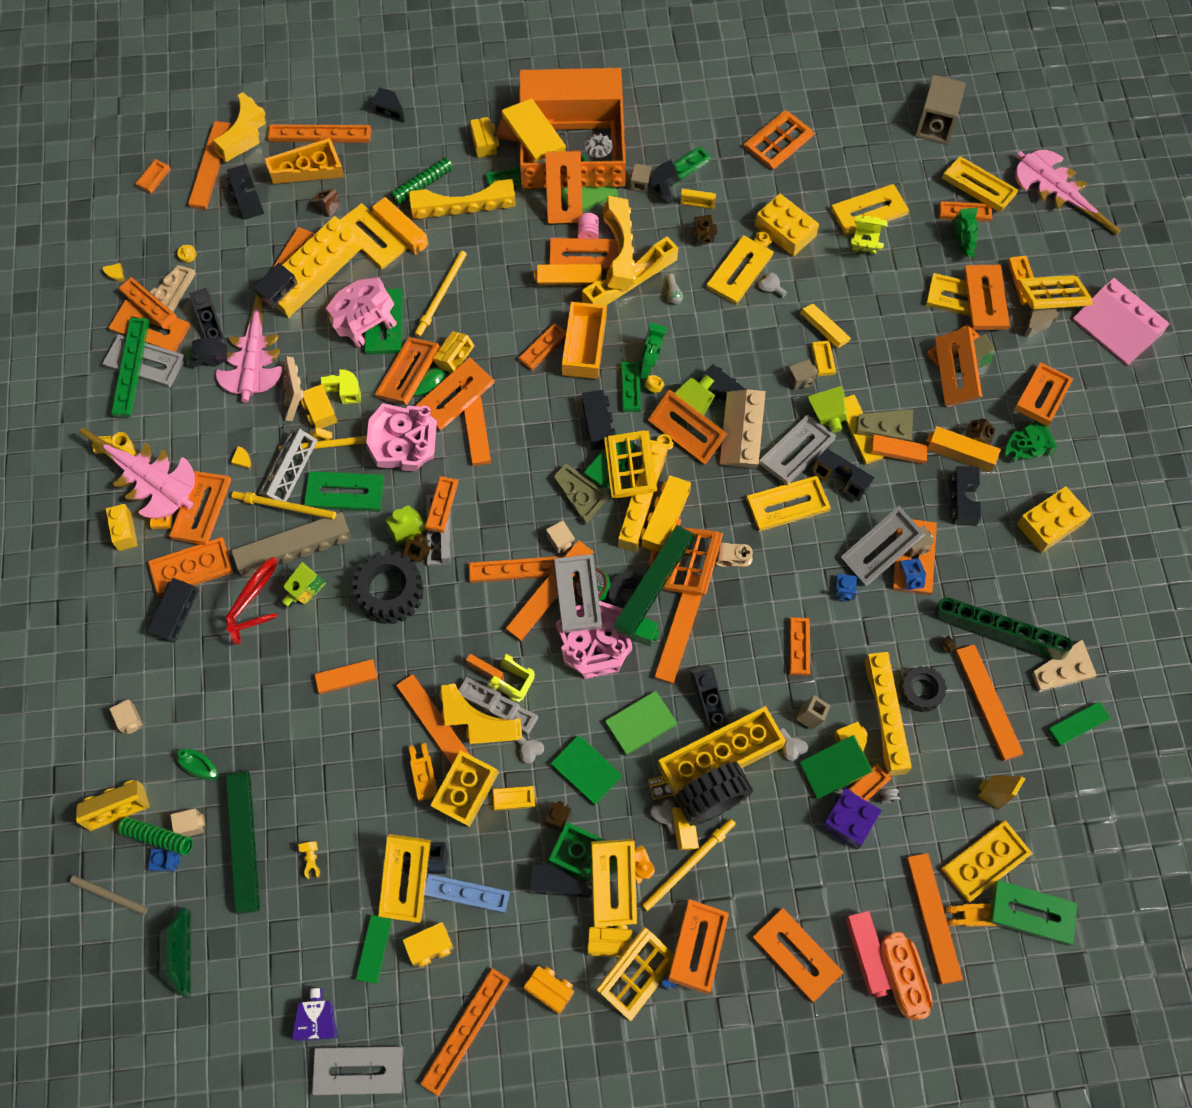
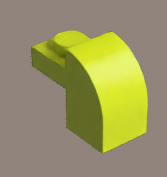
[321,369,361,404]

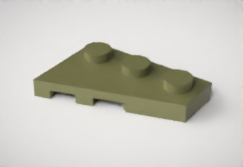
[856,409,913,442]
[554,463,610,525]

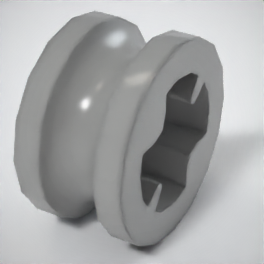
[880,789,900,804]

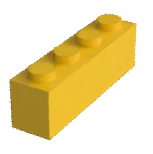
[640,476,691,553]

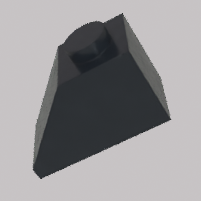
[371,87,405,123]

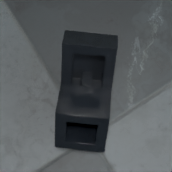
[651,159,681,204]
[186,338,227,369]

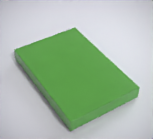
[561,186,619,213]
[605,691,678,756]

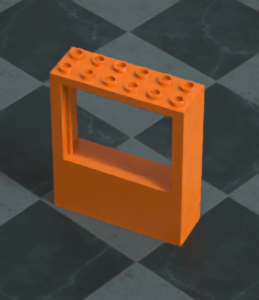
[520,68,626,189]

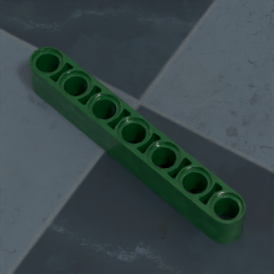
[613,525,695,639]
[935,597,1073,660]
[227,770,260,915]

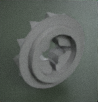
[584,133,612,158]

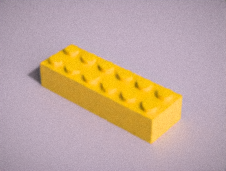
[275,216,363,318]
[658,706,786,802]

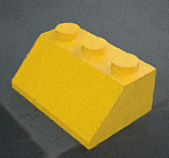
[76,780,150,831]

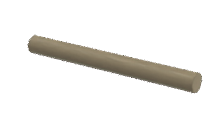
[70,875,148,915]

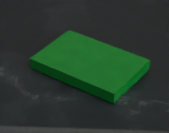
[551,735,623,806]
[800,735,873,799]

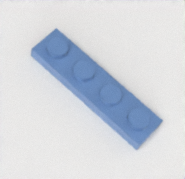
[424,874,510,914]

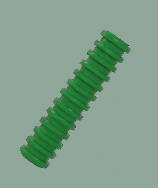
[390,157,453,205]
[118,817,193,856]

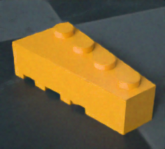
[265,138,344,184]

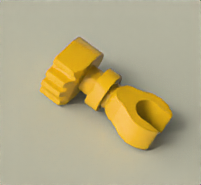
[298,842,320,879]

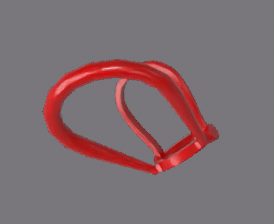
[225,557,278,645]

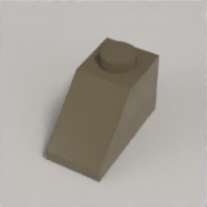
[1024,298,1059,338]

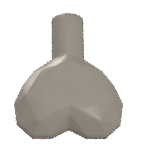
[758,273,787,298]
[780,728,808,761]
[516,736,544,763]
[651,800,676,835]

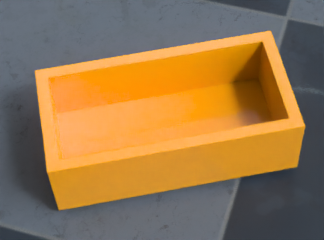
[562,302,607,379]

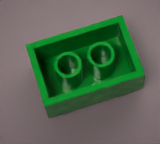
[549,822,617,884]

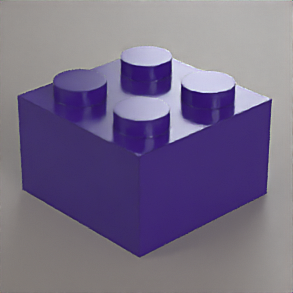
[822,788,882,850]

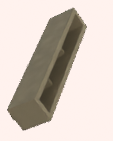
[232,512,352,577]

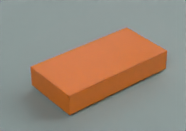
[135,159,171,194]
[466,654,504,681]
[848,763,891,801]

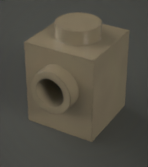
[629,164,652,193]
[787,360,818,390]
[907,525,934,558]
[796,695,831,730]

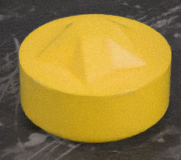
[177,245,197,263]
[645,375,664,393]

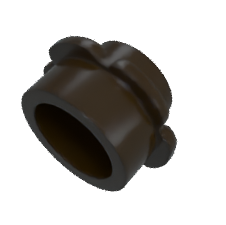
[940,635,957,654]

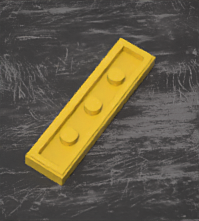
[845,395,883,465]

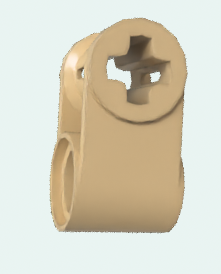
[716,543,753,567]

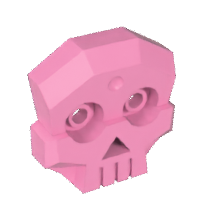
[325,277,396,347]
[366,403,437,471]
[556,601,632,679]

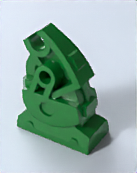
[951,208,978,257]
[640,322,668,379]
[1004,420,1057,463]

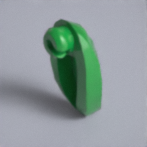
[413,368,444,397]
[177,749,219,780]

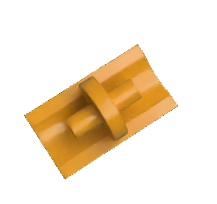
[635,845,655,884]

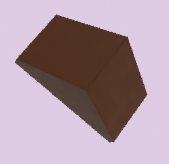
[309,189,340,217]

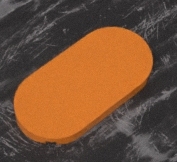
[881,932,933,1020]

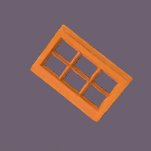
[743,110,815,170]
[662,527,723,596]

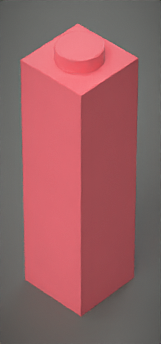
[845,911,892,998]

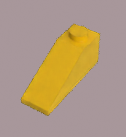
[978,775,1025,810]

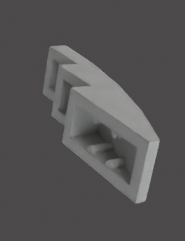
[459,677,538,735]

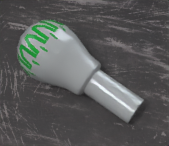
[667,274,683,304]

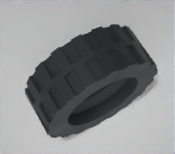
[608,571,643,609]
[900,666,947,712]

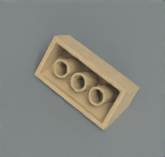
[720,389,766,469]

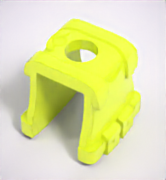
[851,216,888,254]
[487,654,535,702]

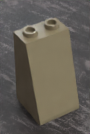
[916,75,966,145]

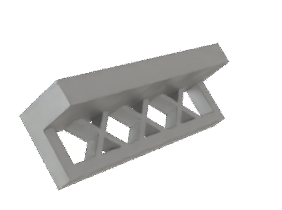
[259,429,318,502]
[426,495,451,567]

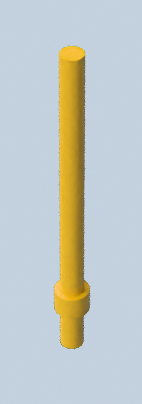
[414,251,467,338]
[279,436,367,451]
[232,491,336,519]
[642,818,736,912]

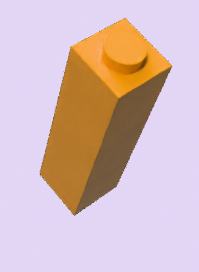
[372,197,428,255]
[534,264,601,286]
[926,426,1001,473]

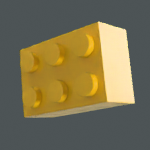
[755,194,819,257]
[1016,486,1091,553]
[430,750,499,827]

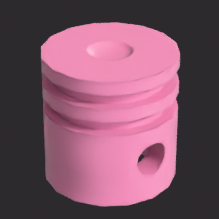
[578,213,599,239]

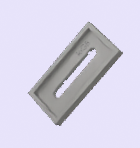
[103,334,186,388]
[759,415,836,486]
[841,506,926,586]
[554,554,602,633]
[312,1047,403,1095]

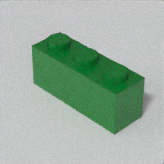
[584,433,637,490]

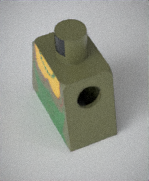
[954,334,995,371]

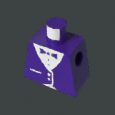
[293,988,338,1041]

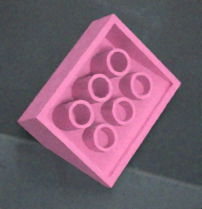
[1073,278,1170,366]

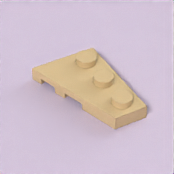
[150,265,196,312]
[282,357,303,421]
[1032,640,1097,692]

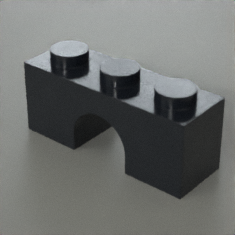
[226,164,264,220]
[811,448,875,502]
[950,466,981,526]

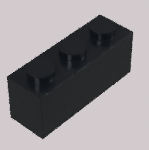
[582,390,616,450]
[147,577,199,643]

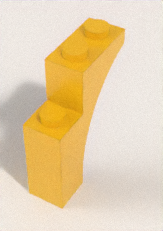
[214,92,265,162]
[440,684,522,744]

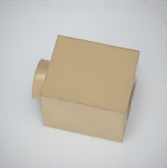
[546,521,575,555]
[110,699,143,735]
[171,808,205,837]

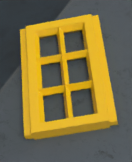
[1016,275,1093,309]
[604,430,657,498]
[595,927,674,1021]

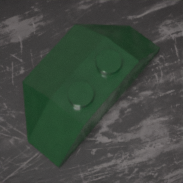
[156,908,191,998]

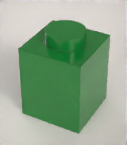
[631,618,660,647]

